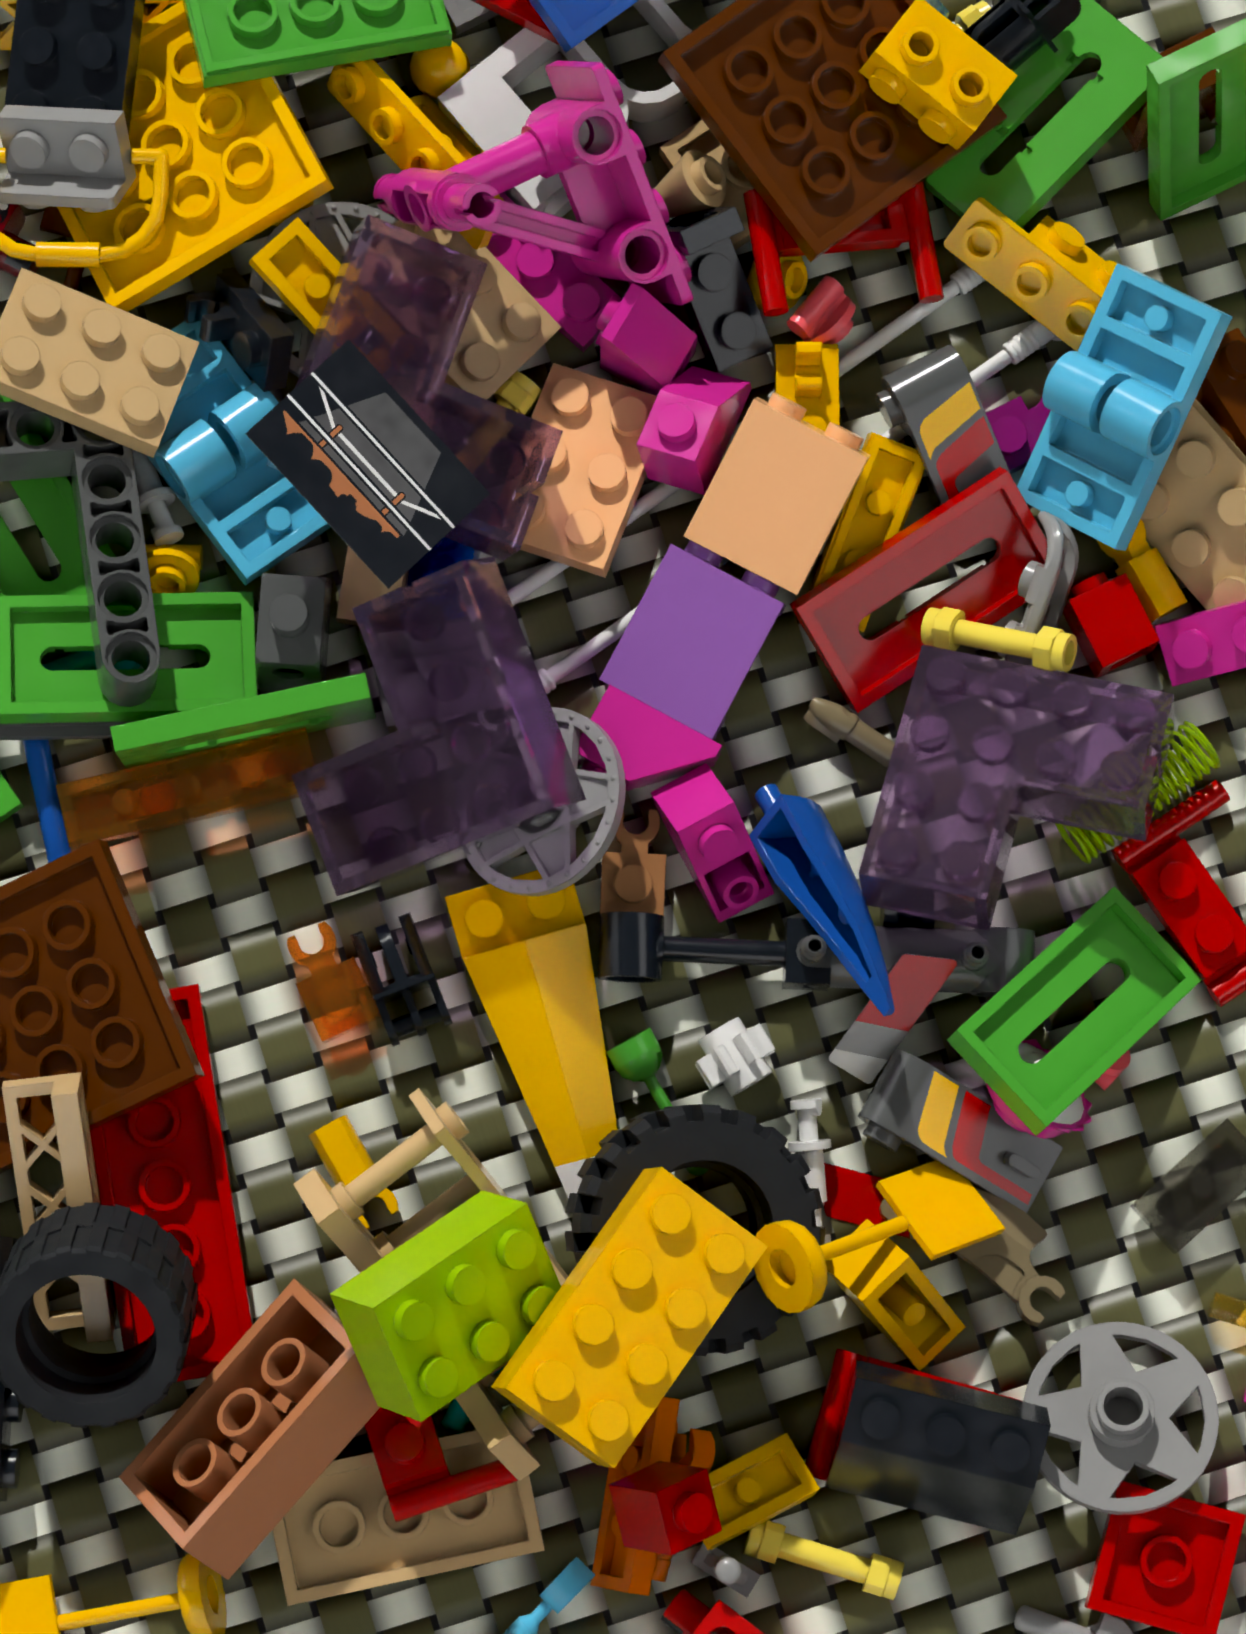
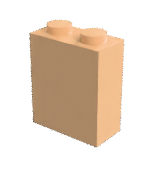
[684,392,871,595]

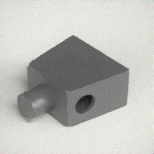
[255,573,333,695]

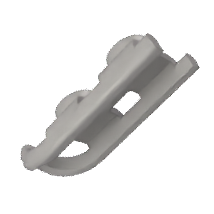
[997,511,1079,681]

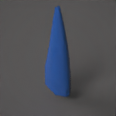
[749,784,895,1016]

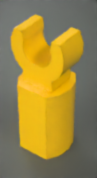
[1097,519,1188,623]
[308,1115,399,1230]

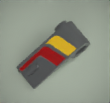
[875,345,1013,541]
[858,1049,1063,1213]

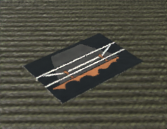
[246,339,490,589]

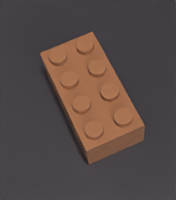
[119,1279,380,1580]

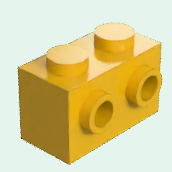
[858,0,1018,150]

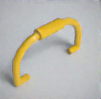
[0,148,169,268]

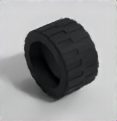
[0,1202,198,1428]

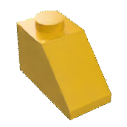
[826,1219,966,1371]

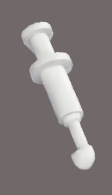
[132,449,184,546]
[788,1098,832,1244]

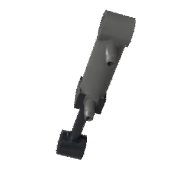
[598,911,1036,998]

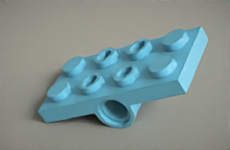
[1017,263,1233,551]
[146,321,331,586]

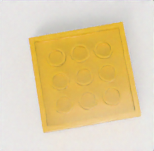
[57,1,334,312]

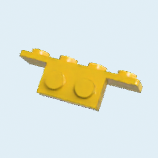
[327,59,504,249]
[944,197,1117,351]

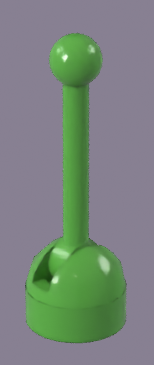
[606,1027,709,1176]

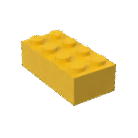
[491,1167,768,1468]

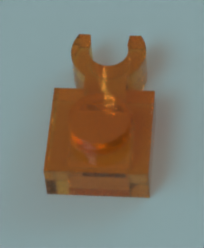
[287,921,381,1044]

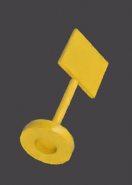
[754,1160,1005,1313]
[0,1553,227,1634]

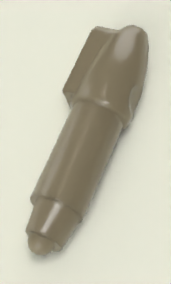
[803,697,912,773]

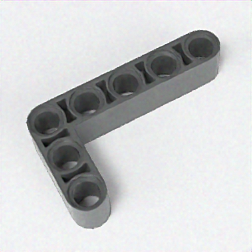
[0,401,160,707]

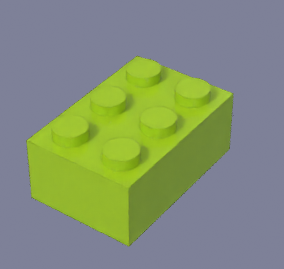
[330,1190,561,1422]

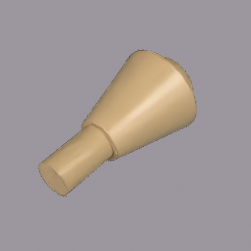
[654,149,726,218]

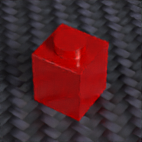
[1063,572,1160,678]
[608,1461,722,1556]

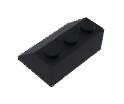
[825,1360,1051,1535]

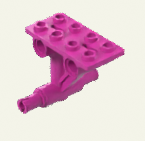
[373,60,693,306]

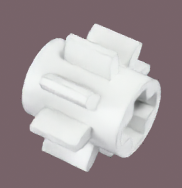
[694,1017,776,1097]

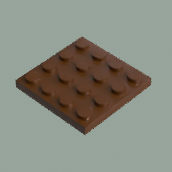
[657,0,1007,262]
[0,839,205,1174]

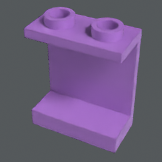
[599,540,786,740]

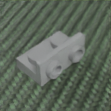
[0,105,137,213]

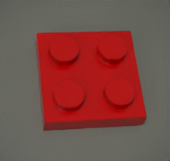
[1084,1481,1246,1634]

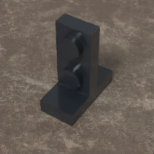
[666,206,773,372]

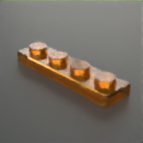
[56,727,321,850]

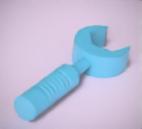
[502,1557,595,1634]

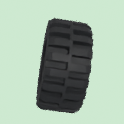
[565,1104,825,1356]

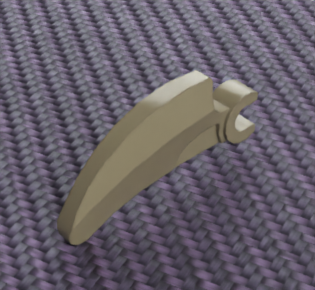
[879,1188,1066,1327]

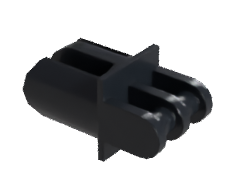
[964,0,1081,71]
[350,912,453,1047]

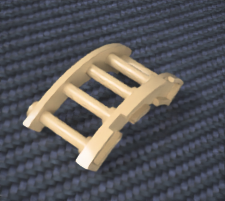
[293,1088,568,1482]

